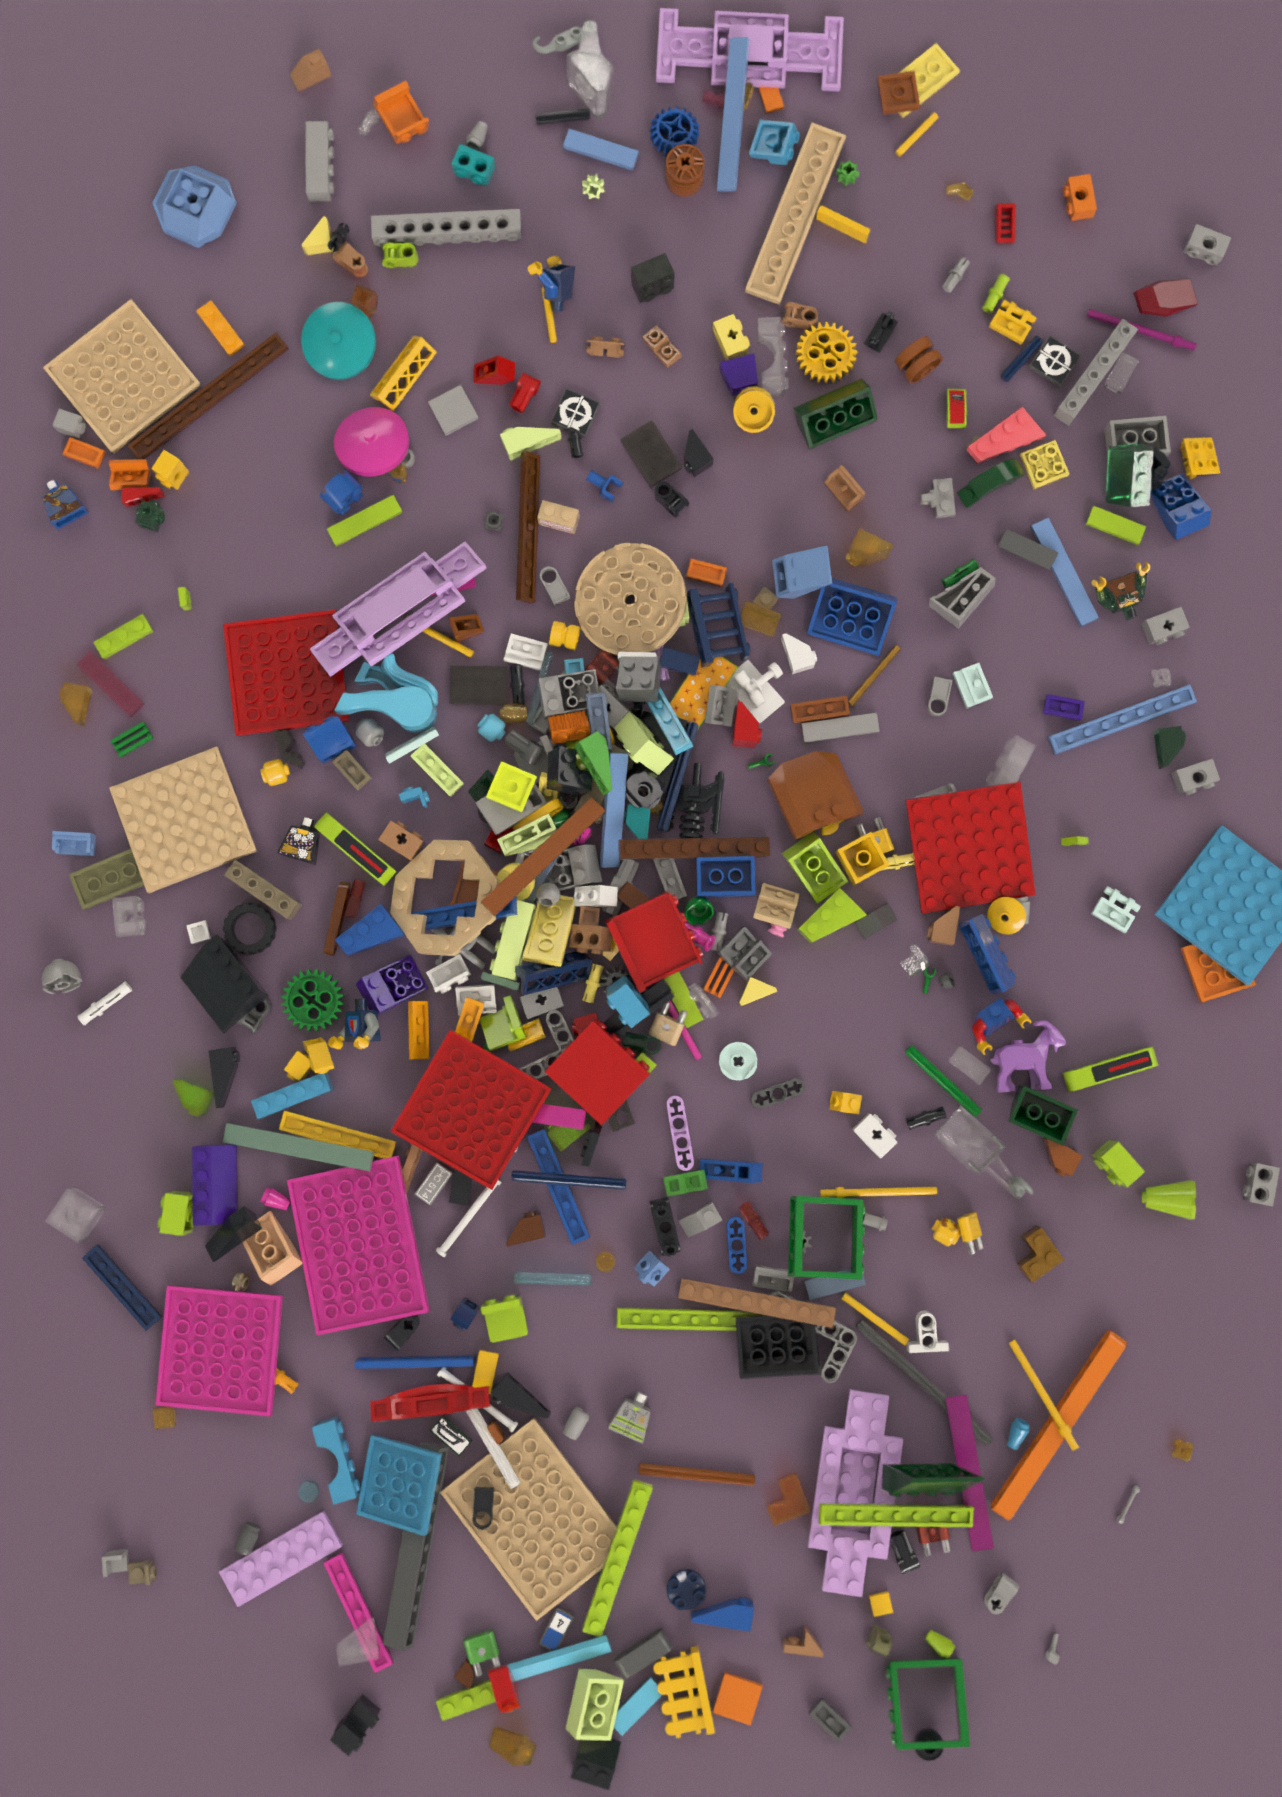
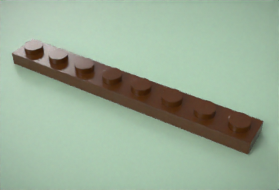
[516,451,540,604]
[618,837,770,860]

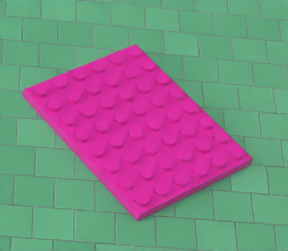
[287,1156,430,1335]

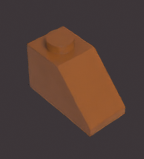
[1043,1137,1083,1177]

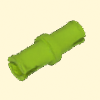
[982,274,1010,313]

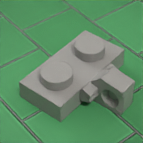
[920,478,956,518]

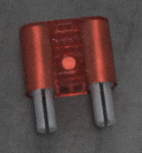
[585,650,620,691]
[916,1527,950,1557]

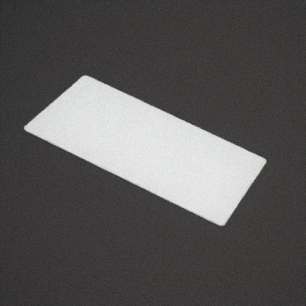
[727,660,785,723]

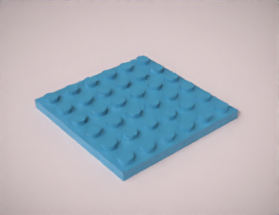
[1154,825,1282,986]

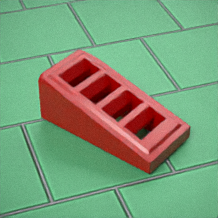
[995,203,1016,243]
[122,487,164,507]

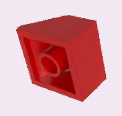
[732,701,762,748]

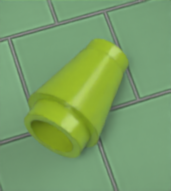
[925,1629,955,1659]

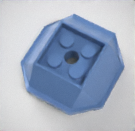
[153,165,237,248]

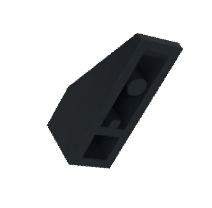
[209,1047,240,1108]
[205,1206,262,1262]
[491,1372,551,1419]

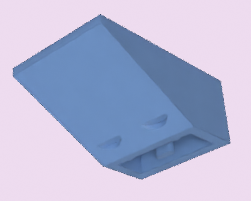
[772,546,832,599]

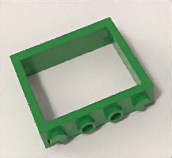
[788,1196,865,1280]
[885,1658,970,1750]

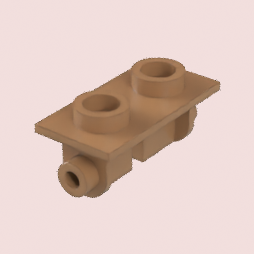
[587,336,625,358]

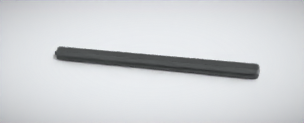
[856,1320,993,1446]

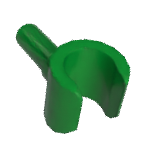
[748,753,775,769]
[923,966,936,994]

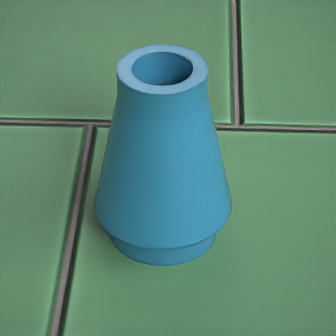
[1007,1418,1030,1450]

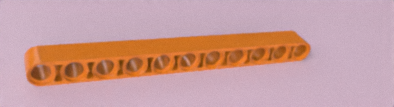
[990,1330,1127,1521]

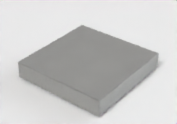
[428,385,479,436]

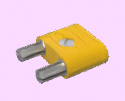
[856,817,895,854]
[957,1212,983,1255]

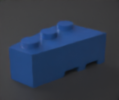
[335,904,406,956]

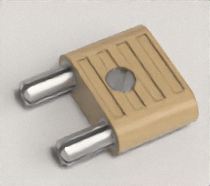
[648,1002,687,1046]

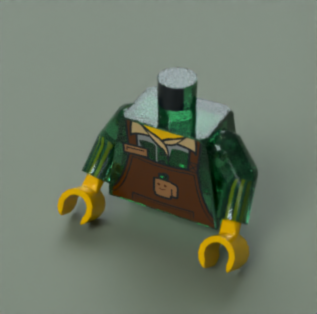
[1091,561,1150,620]

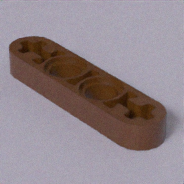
[324,881,351,956]

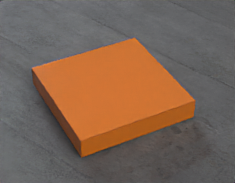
[713,1672,763,1726]

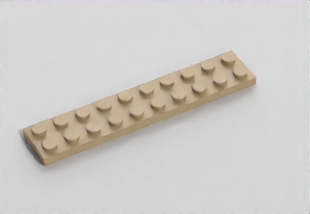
[745,123,846,305]

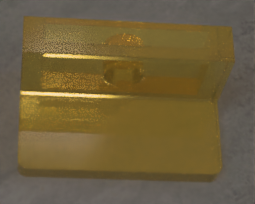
[741,601,781,637]

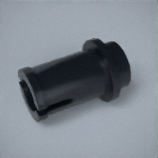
[567,433,584,458]
[631,702,646,717]

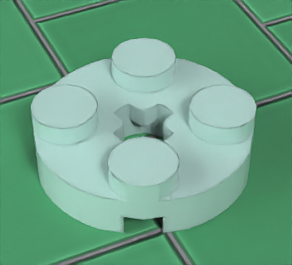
[719,1042,757,1081]

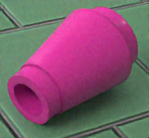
[260,1188,291,1211]

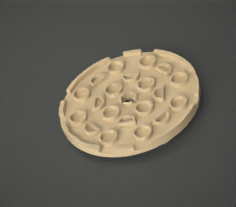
[574,543,687,656]

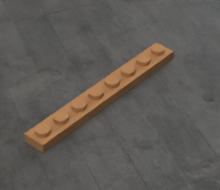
[678,1278,836,1328]

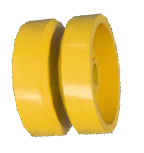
[733,386,775,433]

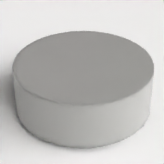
[399,449,415,468]

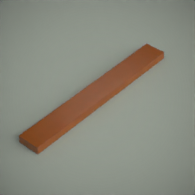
[481,797,605,917]

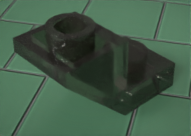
[274,729,305,769]

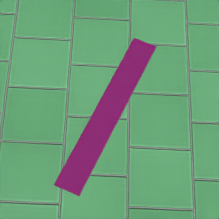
[945,1394,994,1552]

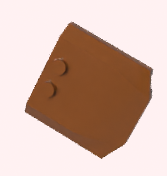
[767,751,864,840]

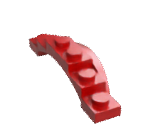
[370,1384,491,1422]

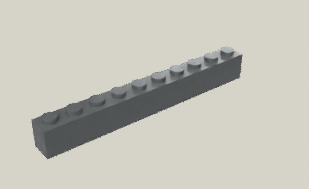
[383,1441,449,1651]

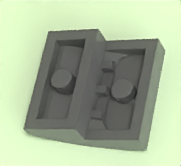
[717,926,772,980]

